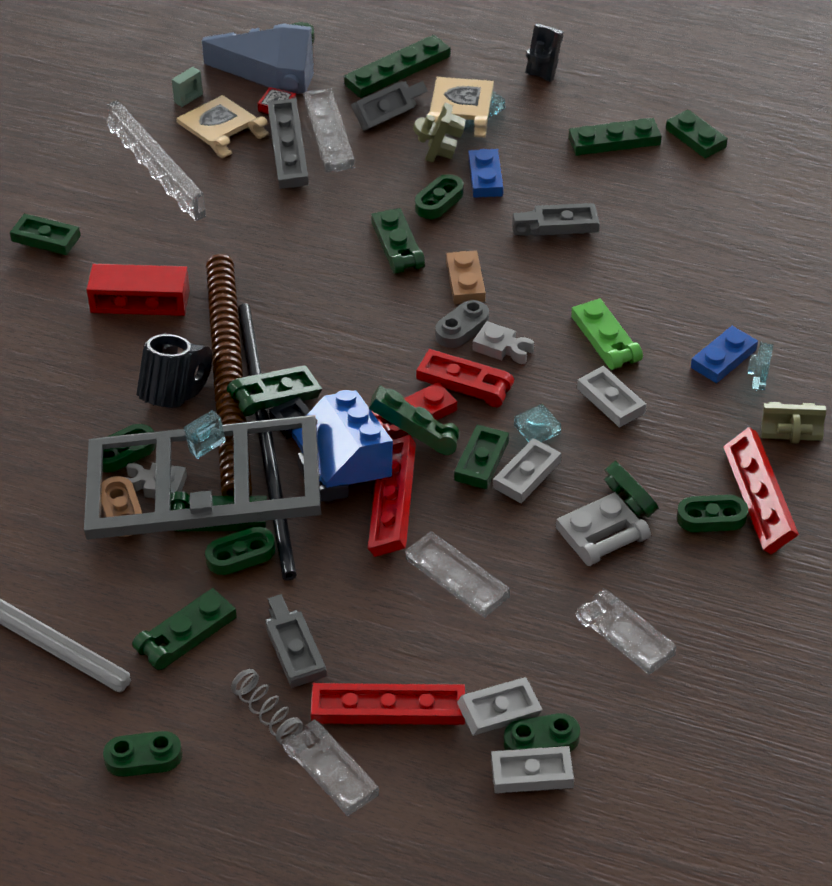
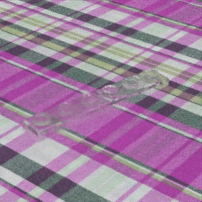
[106,100,206,221]

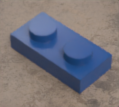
[468,149,503,198]
[691,326,758,384]

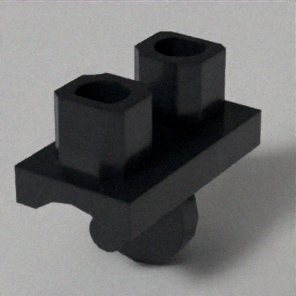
[525,23,564,82]

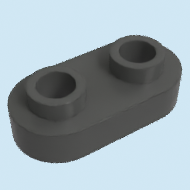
[435,300,489,348]

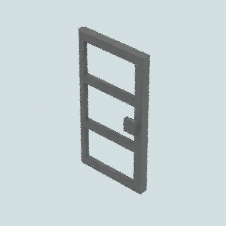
[84,415,322,540]

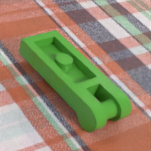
[571,298,643,370]

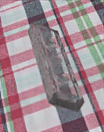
[304,88,355,172]

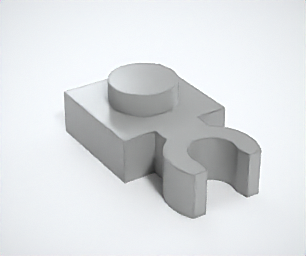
[472,321,534,364]
[125,463,187,499]

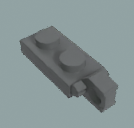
[351,81,428,131]
[512,203,600,236]
[265,594,327,688]

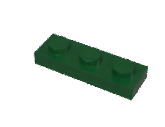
[568,118,662,156]

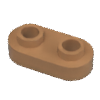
[101,476,142,537]

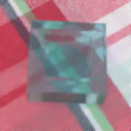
[748,342,774,390]
[514,404,561,442]
[184,410,226,459]

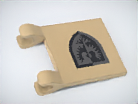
[428,77,494,137]
[176,95,269,158]

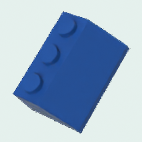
[292,390,393,488]

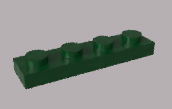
[344,34,451,98]

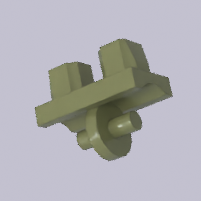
[413,103,466,162]
[761,402,827,444]

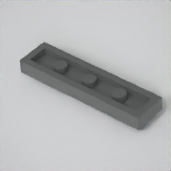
[267,98,309,189]

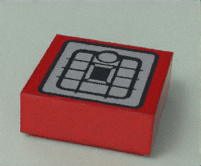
[258,87,296,114]

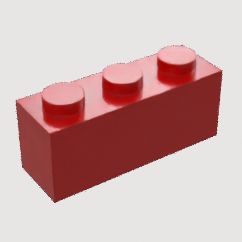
[86,264,190,316]

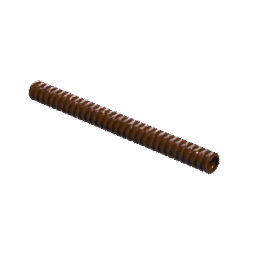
[206,254,252,496]

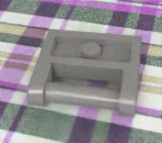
[556,492,651,566]

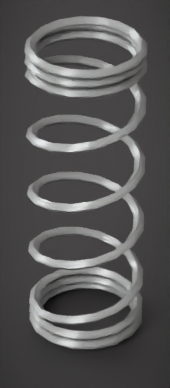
[231,669,303,744]

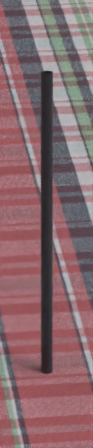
[238,304,297,580]

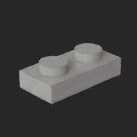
[577,366,646,428]
[493,438,561,503]
[457,677,543,736]
[491,746,574,793]

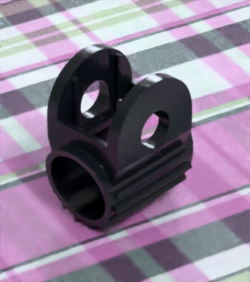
[136,333,213,408]

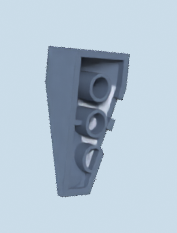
[202,24,314,94]

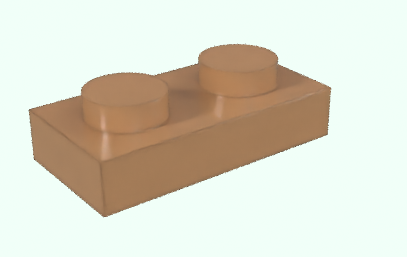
[446,251,486,304]

